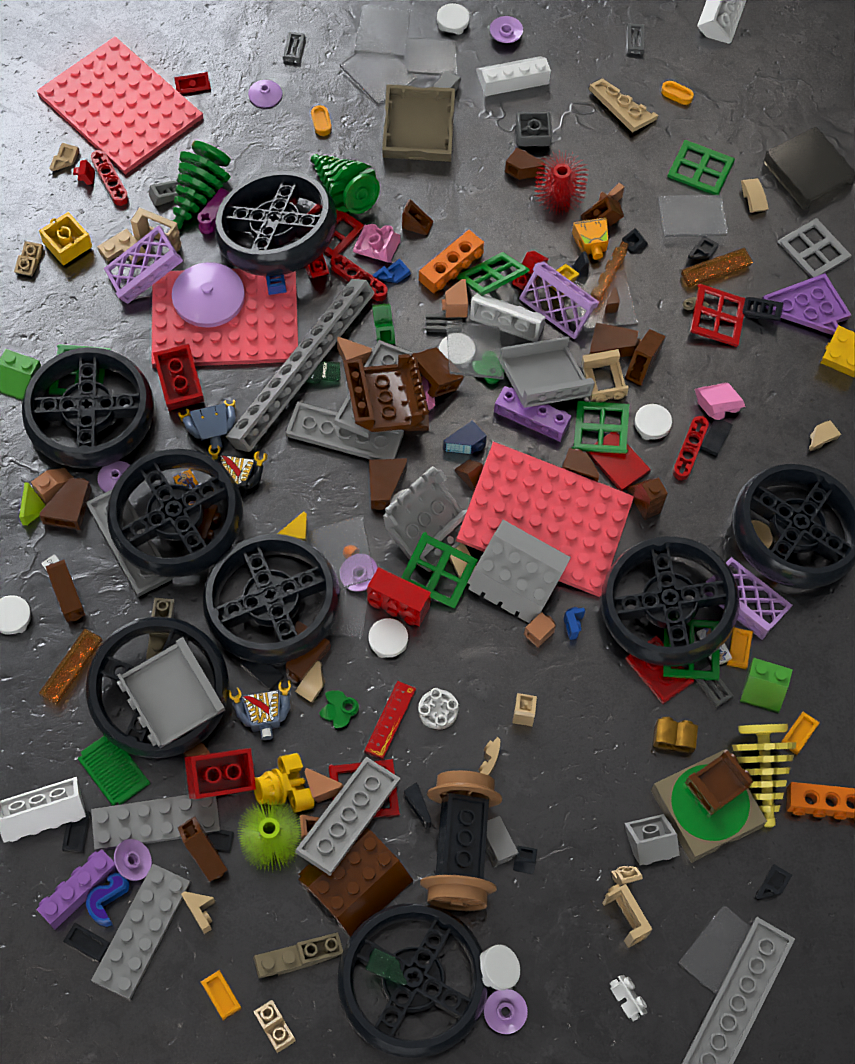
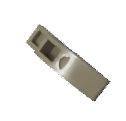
[146,598,174,659]
[253,932,343,979]

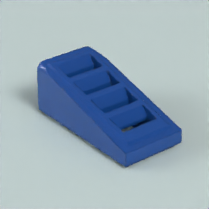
[266,275,286,295]

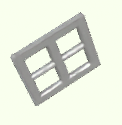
[778,218,852,278]

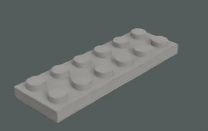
[334,340,412,438]
[286,402,404,460]
[86,489,173,597]
[295,757,400,876]
[91,795,220,851]
[91,864,191,1000]

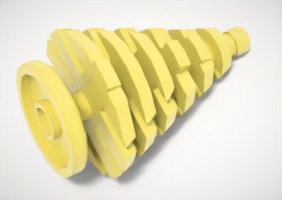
[732,724,797,827]

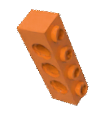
[419,230,484,293]
[787,782,855,820]

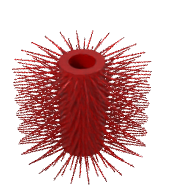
[535,150,588,215]

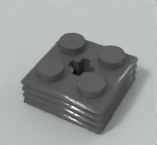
[516,112,552,147]

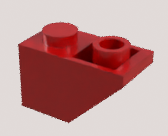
[512,251,549,290]
[305,254,329,278]

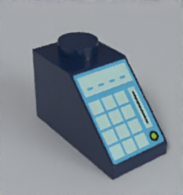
[443,420,487,454]

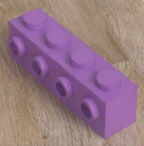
[494,386,571,442]
[36,849,118,929]

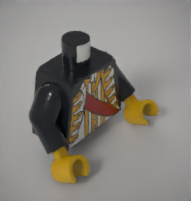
[208,445,268,499]

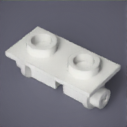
[609,975,647,1022]

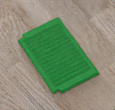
[78,736,150,806]

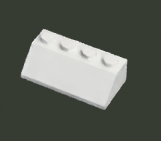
[697,0,746,44]
[476,57,551,96]
[470,293,546,342]
[0,777,86,843]

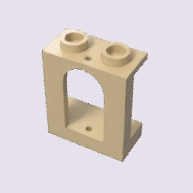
[131,207,182,252]
[582,349,629,402]
[602,884,652,948]

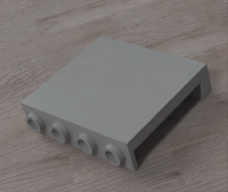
[499,336,595,408]
[117,637,225,748]

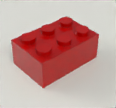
[153,344,204,411]
[367,567,431,627]
[184,748,256,799]

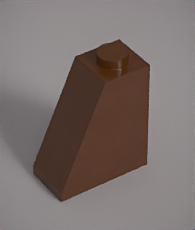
[589,322,641,358]
[625,329,666,385]
[369,458,407,510]
[627,477,668,520]
[39,478,92,530]
[45,560,85,622]
[285,621,331,683]
[177,816,228,882]

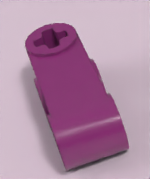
[197,188,230,234]

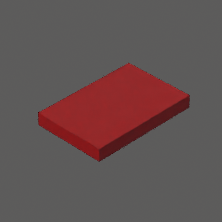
[585,432,651,492]
[626,636,694,704]

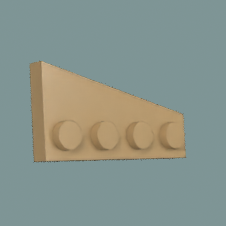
[589,79,658,132]

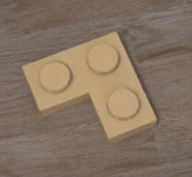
[97,229,146,263]

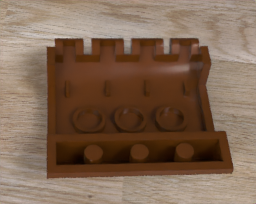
[343,354,429,432]
[298,827,413,937]

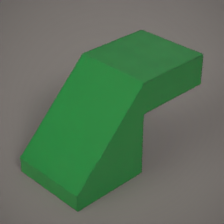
[372,303,395,344]

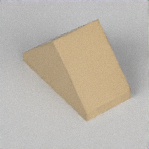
[513,693,537,726]

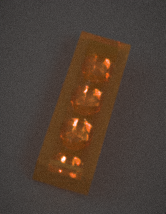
[591,241,628,307]
[681,247,753,287]
[39,629,103,705]

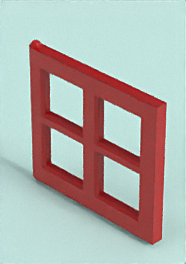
[306,204,364,258]
[690,284,745,347]
[329,759,400,819]

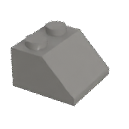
[625,814,680,865]

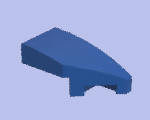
[373,259,411,283]

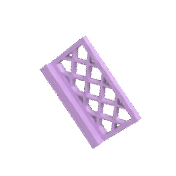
[104,225,183,304]
[519,261,599,339]
[705,557,792,640]

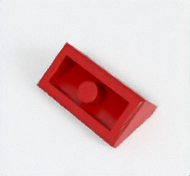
[174,72,211,94]

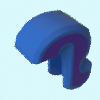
[86,873,129,927]

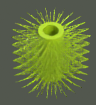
[238,799,302,871]

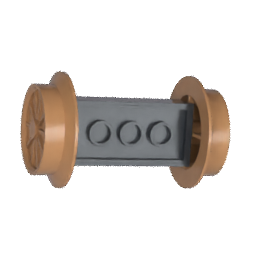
[420,771,502,911]

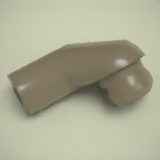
[683,297,710,310]

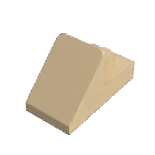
[181,891,215,934]

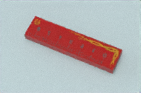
[364,681,416,760]

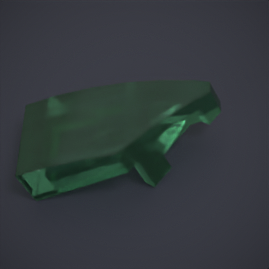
[305,362,341,384]
[365,948,407,985]

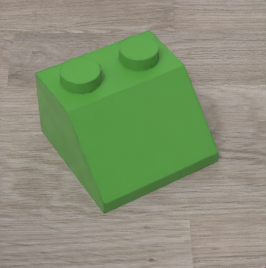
[0,349,41,400]
[740,658,793,713]

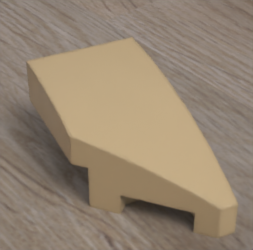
[49,143,79,171]
[809,420,841,451]
[295,661,325,702]

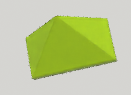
[19,482,46,525]

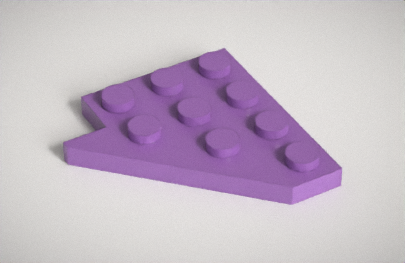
[762,273,851,335]

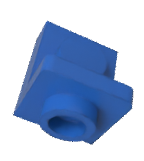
[563,607,585,640]

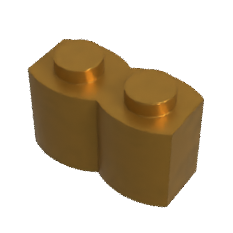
[653,717,698,753]

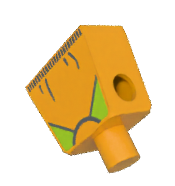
[572,218,608,260]

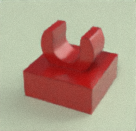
[73,160,95,185]

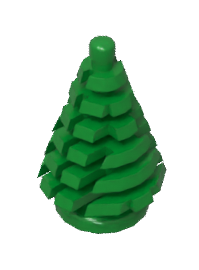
[173,141,231,229]
[311,154,380,214]

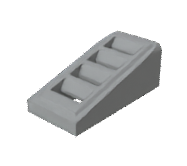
[149,180,184,206]

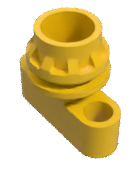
[254,753,314,813]

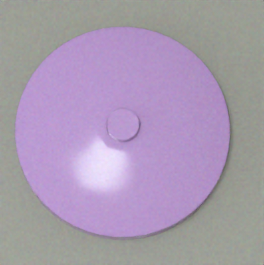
[172,263,245,328]

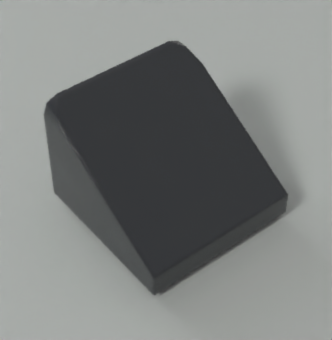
[622,228,648,252]
[572,251,589,277]
[513,845,538,874]

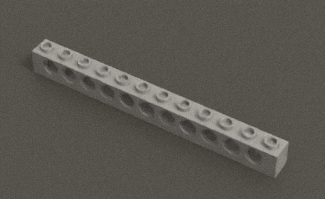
[226,279,375,452]

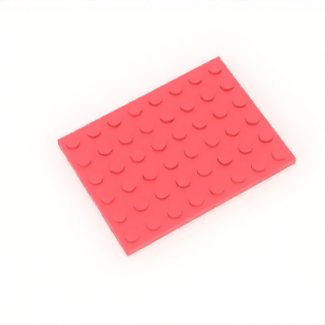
[37,37,203,175]
[152,269,298,368]
[456,441,634,597]

